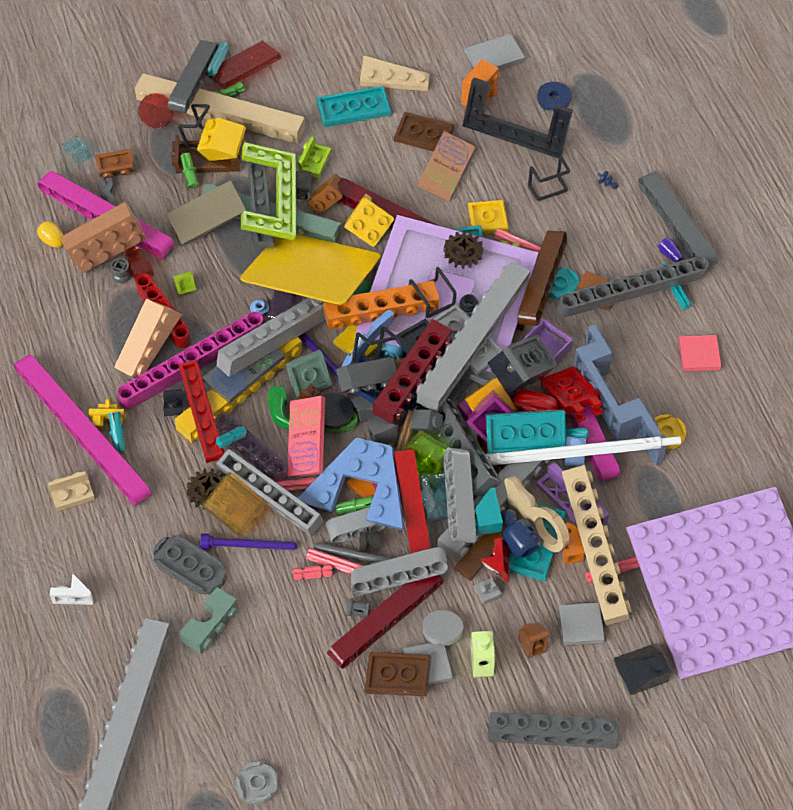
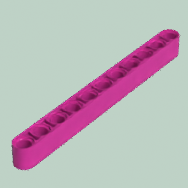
[14,354,152,506]

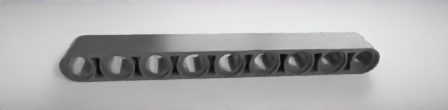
[556,256,709,317]

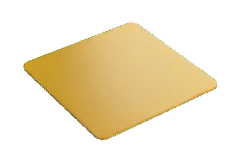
[240,234,381,305]

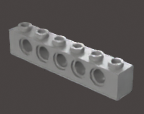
[216,449,324,537]

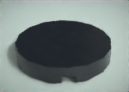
[323,393,353,430]

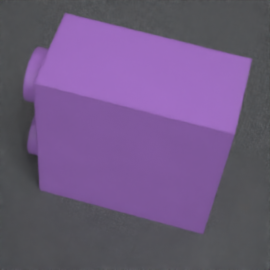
[522,319,573,364]

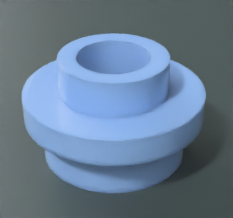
[250,300,269,317]

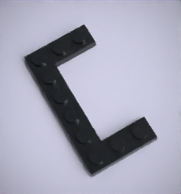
[462,78,573,158]

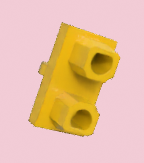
[89,398,126,430]

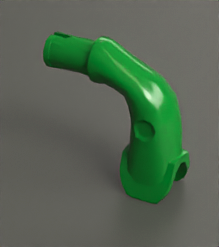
[268,386,290,430]

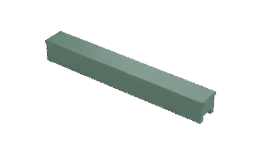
[202,184,341,243]

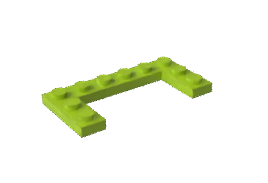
[241,142,296,240]

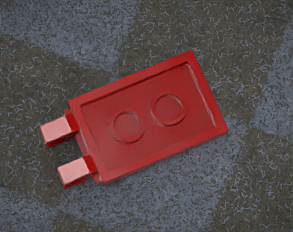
[540,366,603,422]

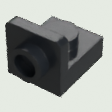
[163,389,184,416]

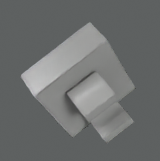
[474,577,501,605]

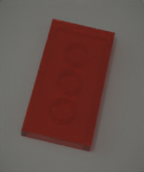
[207,41,281,89]

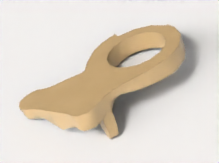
[504,476,569,552]

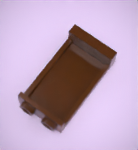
[172,135,240,173]

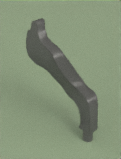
[99,178,114,205]

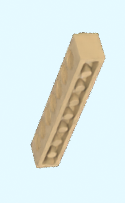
[562,465,632,626]

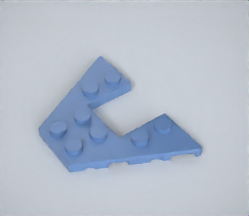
[298,438,405,530]

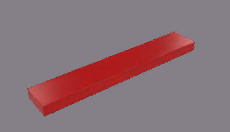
[179,360,224,463]
[394,449,431,554]

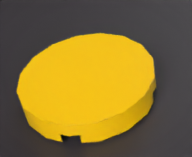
[654,414,687,450]

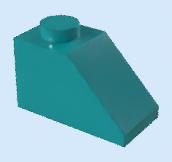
[474,487,503,535]

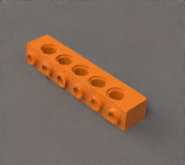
[323,281,439,330]

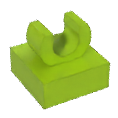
[173,271,196,295]

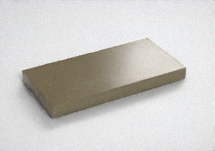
[167,180,246,246]

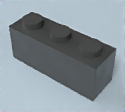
[336,357,396,394]

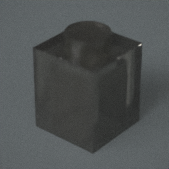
[296,171,313,200]

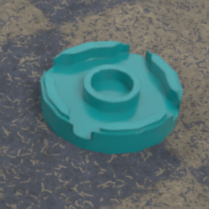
[549,267,579,300]

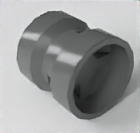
[110,258,131,283]

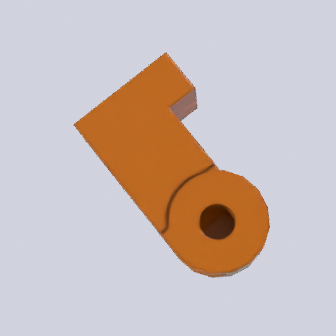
[562,523,585,565]

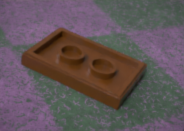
[394,112,454,152]
[364,652,431,697]

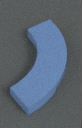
[342,309,394,367]

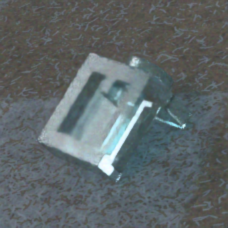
[62,136,91,164]

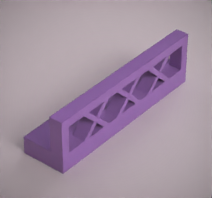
[536,462,609,529]

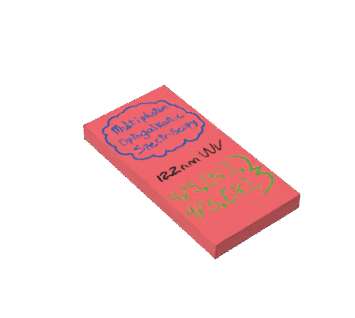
[287,396,325,478]

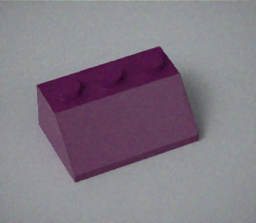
[466,390,515,443]

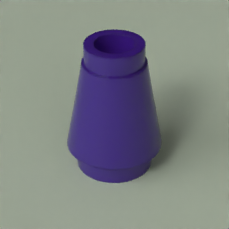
[657,237,684,263]

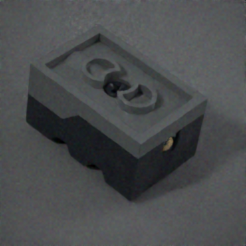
[487,334,558,394]

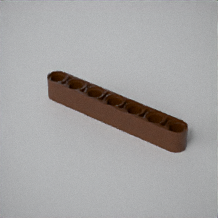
[518,230,567,326]

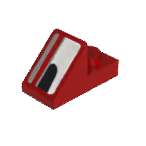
[480,537,510,582]

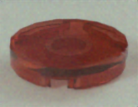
[139,93,174,128]

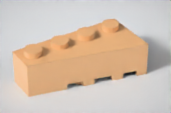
[114,299,182,378]

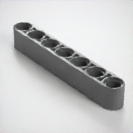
[168,40,218,113]
[638,171,718,269]

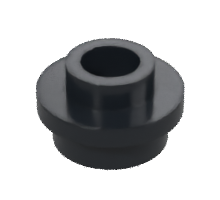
[459,294,478,312]

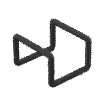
[178,104,210,151]
[528,156,570,201]
[409,267,457,318]
[351,327,397,364]

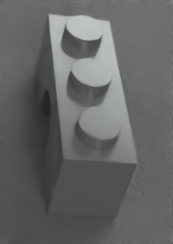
[351,395,399,444]

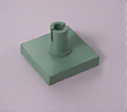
[285,350,332,398]

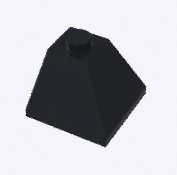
[614,645,671,695]

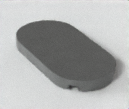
[154,535,226,594]

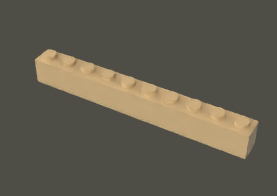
[135,73,305,144]

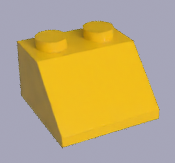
[197,118,246,161]

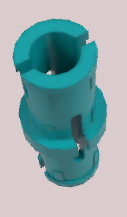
[108,412,126,451]

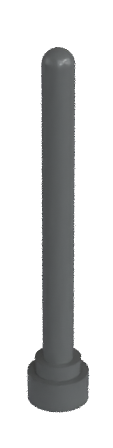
[314,542,401,563]

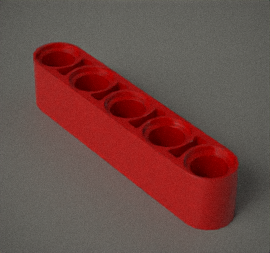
[135,273,191,349]

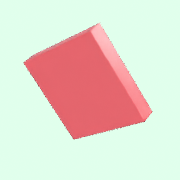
[678,335,721,371]

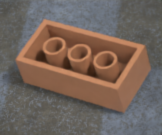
[61,202,147,274]

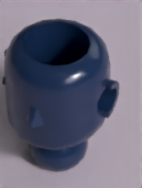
[501,509,541,558]

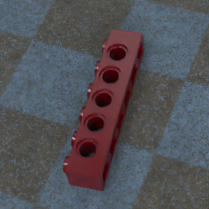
[372,319,453,424]

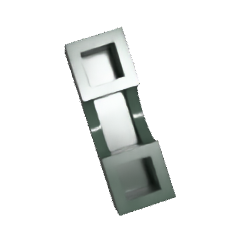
[180,587,238,654]

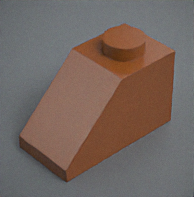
[518,622,550,658]

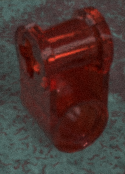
[124,246,154,280]

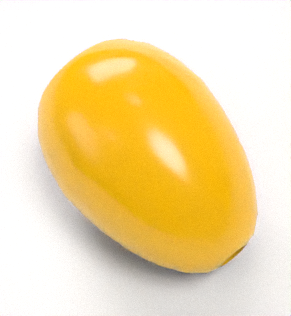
[37,221,63,248]

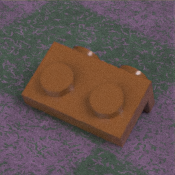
[95,149,135,179]

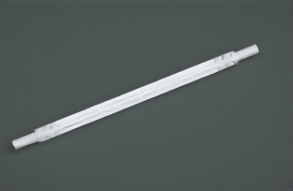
[485,436,681,465]

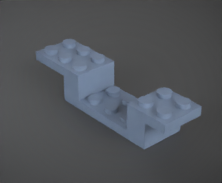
[574,324,666,466]

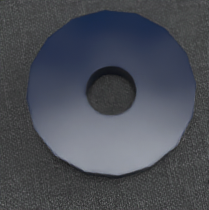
[537,82,571,111]

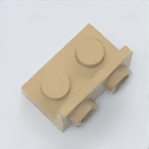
[48,471,95,512]

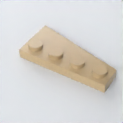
[360,55,430,91]

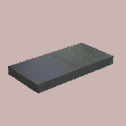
[203,348,285,404]

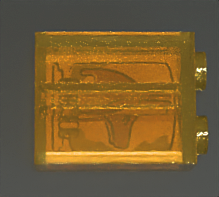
[201,472,266,536]

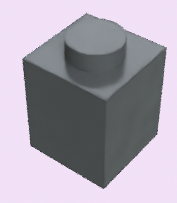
[410,410,444,434]

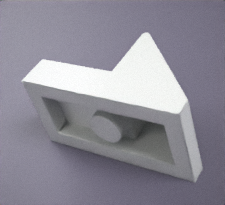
[50,574,94,605]

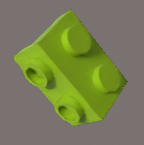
[297,137,332,179]

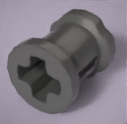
[347,598,371,618]

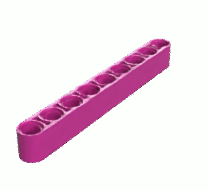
[37,171,175,259]
[117,312,264,409]

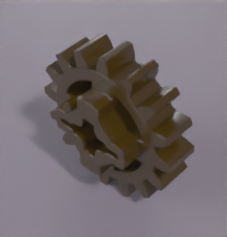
[443,231,484,269]
[187,469,229,510]

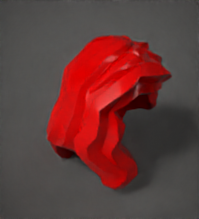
[513,390,560,412]

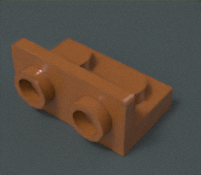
[307,173,343,215]

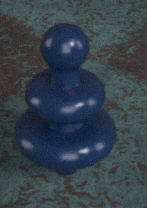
[597,171,618,189]

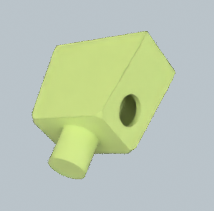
[470,631,495,677]

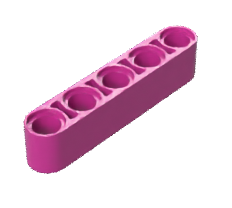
[567,406,620,482]

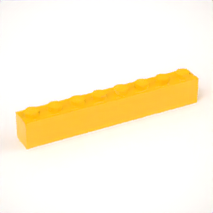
[174,337,302,443]

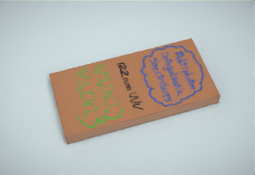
[417,131,475,202]

